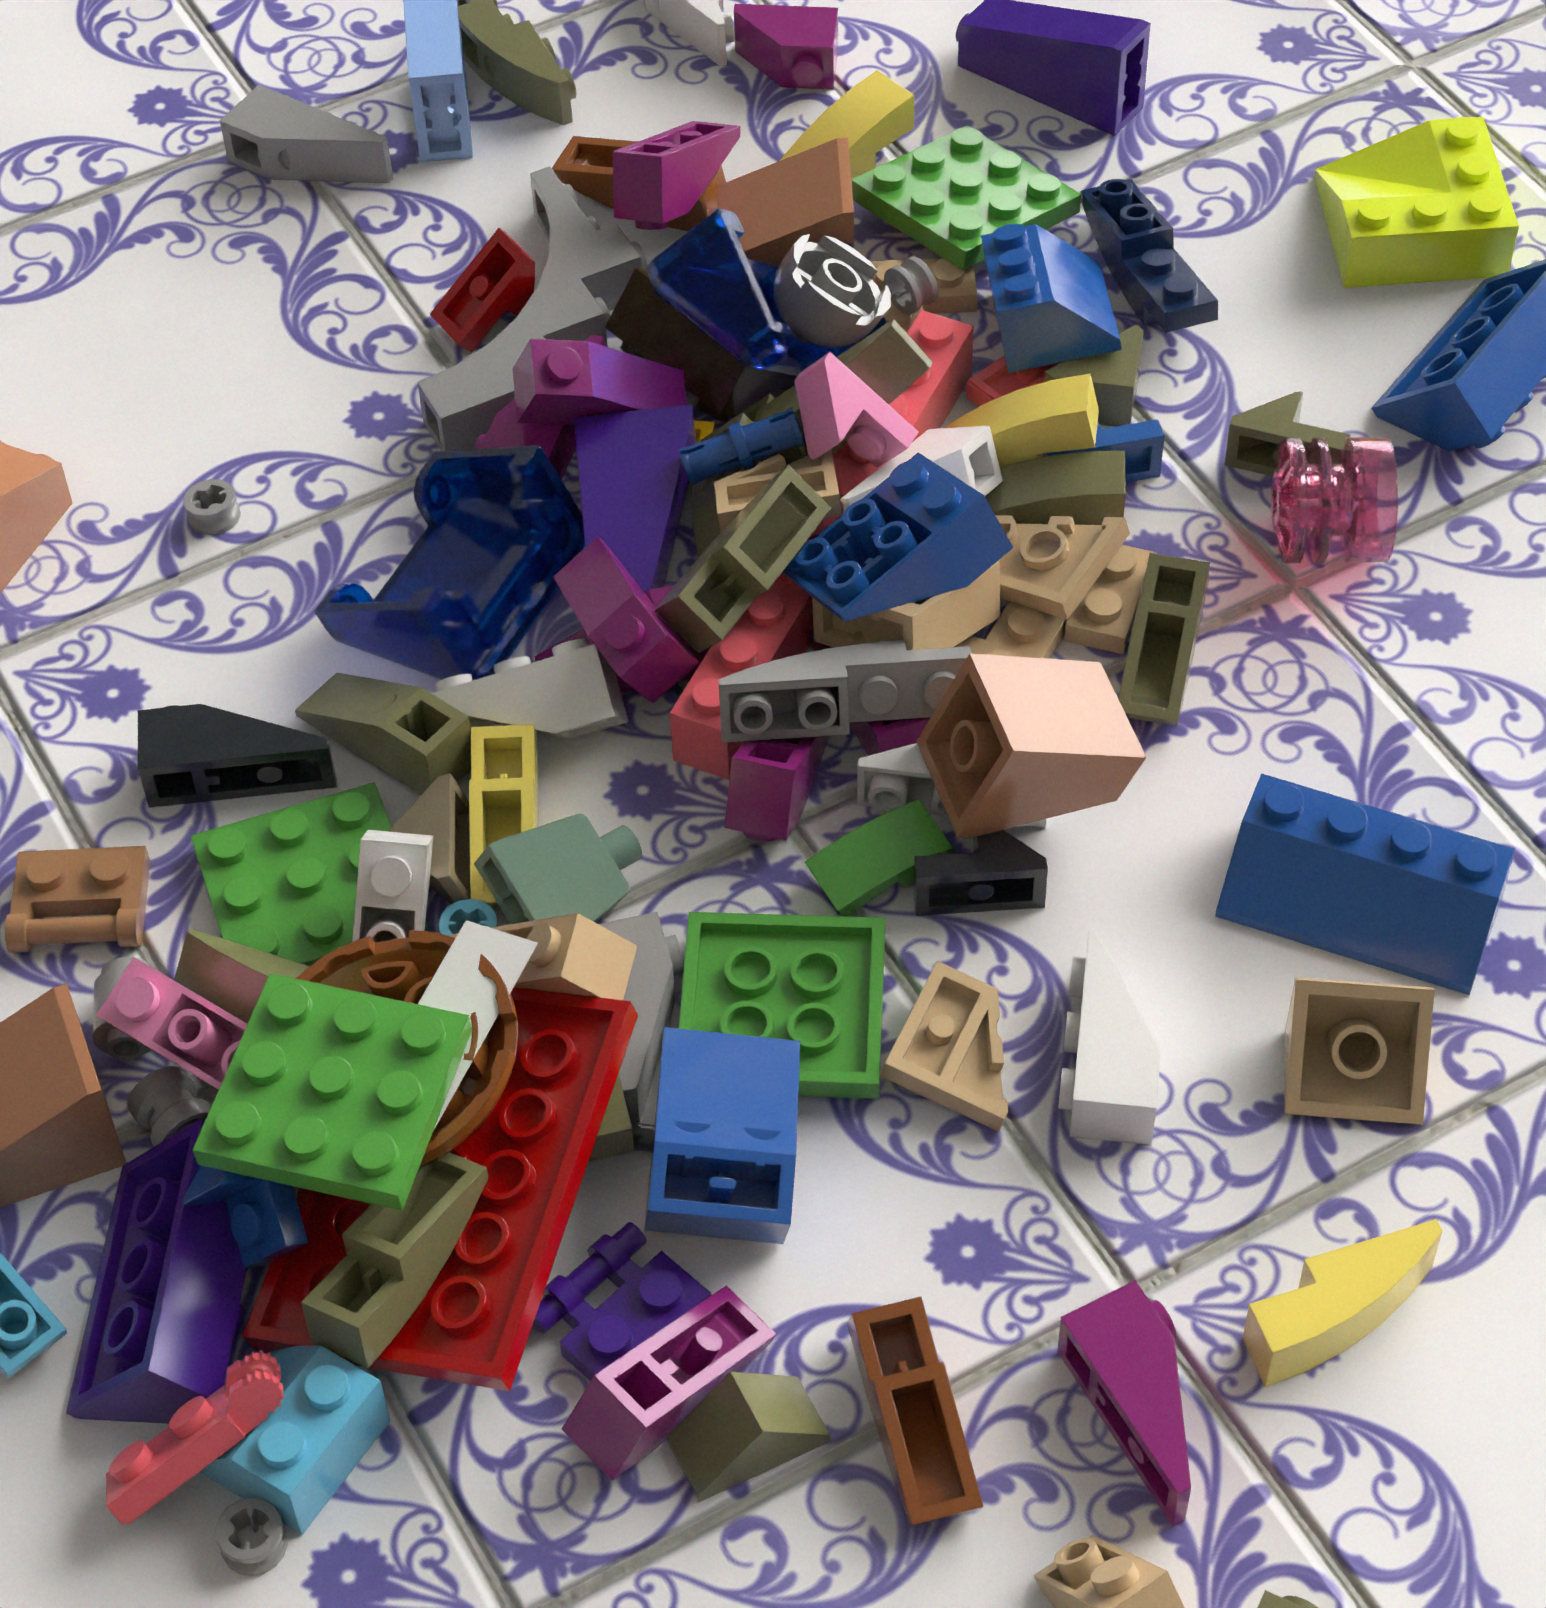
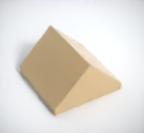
[1284,977,1435,1125]

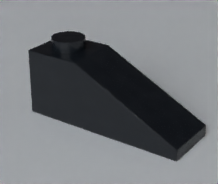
[138,704,337,808]

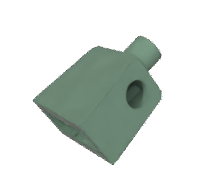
[474,814,642,924]

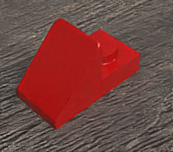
[430,228,535,353]

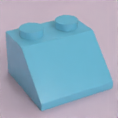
[200,1346,391,1535]

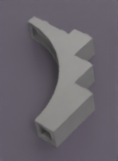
[417,166,648,459]

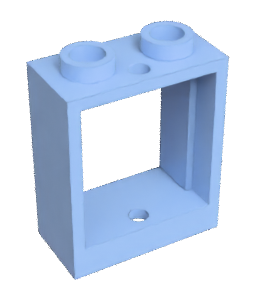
[403,0,473,162]

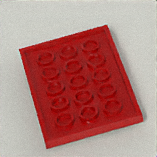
[242,988,638,1391]

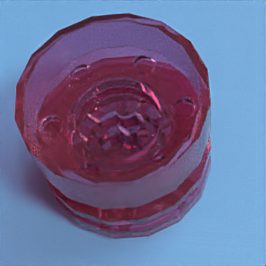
[1271,437,1398,563]

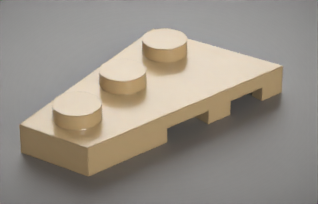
[995,515,1130,620]

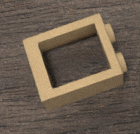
[812,561,1000,650]

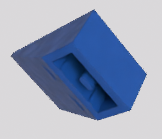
[782,452,1013,622]
[644,1027,800,1244]

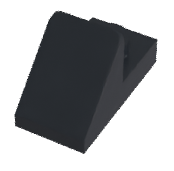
[913,830,1048,916]

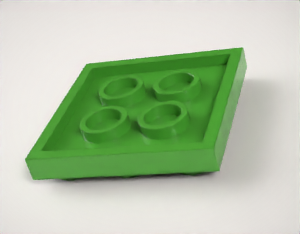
[851,126,1082,271]
[190,782,428,966]
[679,912,886,1099]
[193,973,472,1211]

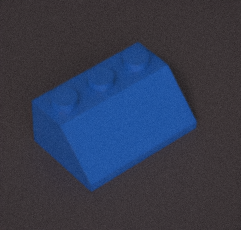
[981,224,1122,373]

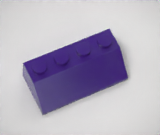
[66,1119,249,1424]

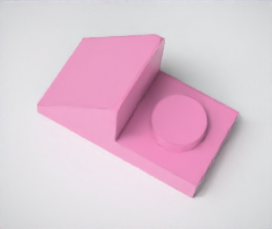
[794,352,919,468]

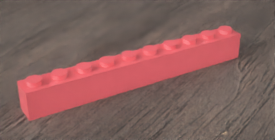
[670,310,974,780]

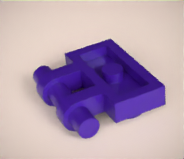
[532,1222,712,1381]

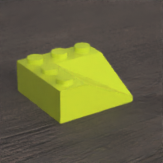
[1314,116,1519,288]

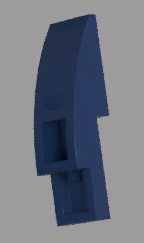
[1080,179,1218,333]

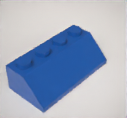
[1371,259,1546,451]
[1215,773,1516,995]

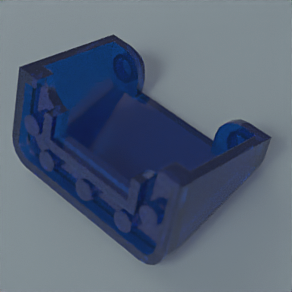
[646,208,887,376]
[314,445,585,680]

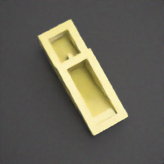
[780,70,915,179]
[945,373,1099,467]
[469,724,539,906]
[1242,1219,1443,1388]

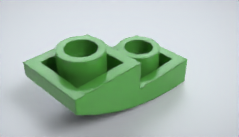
[805,799,956,917]

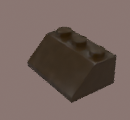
[605,268,812,421]

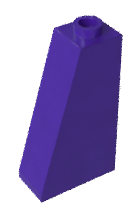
[955,0,1151,136]
[574,404,696,593]

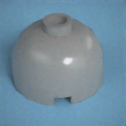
[774,234,891,349]

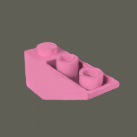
[96,957,247,1090]

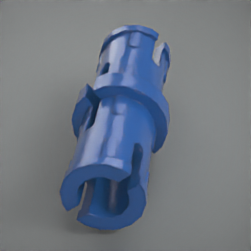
[679,407,805,485]

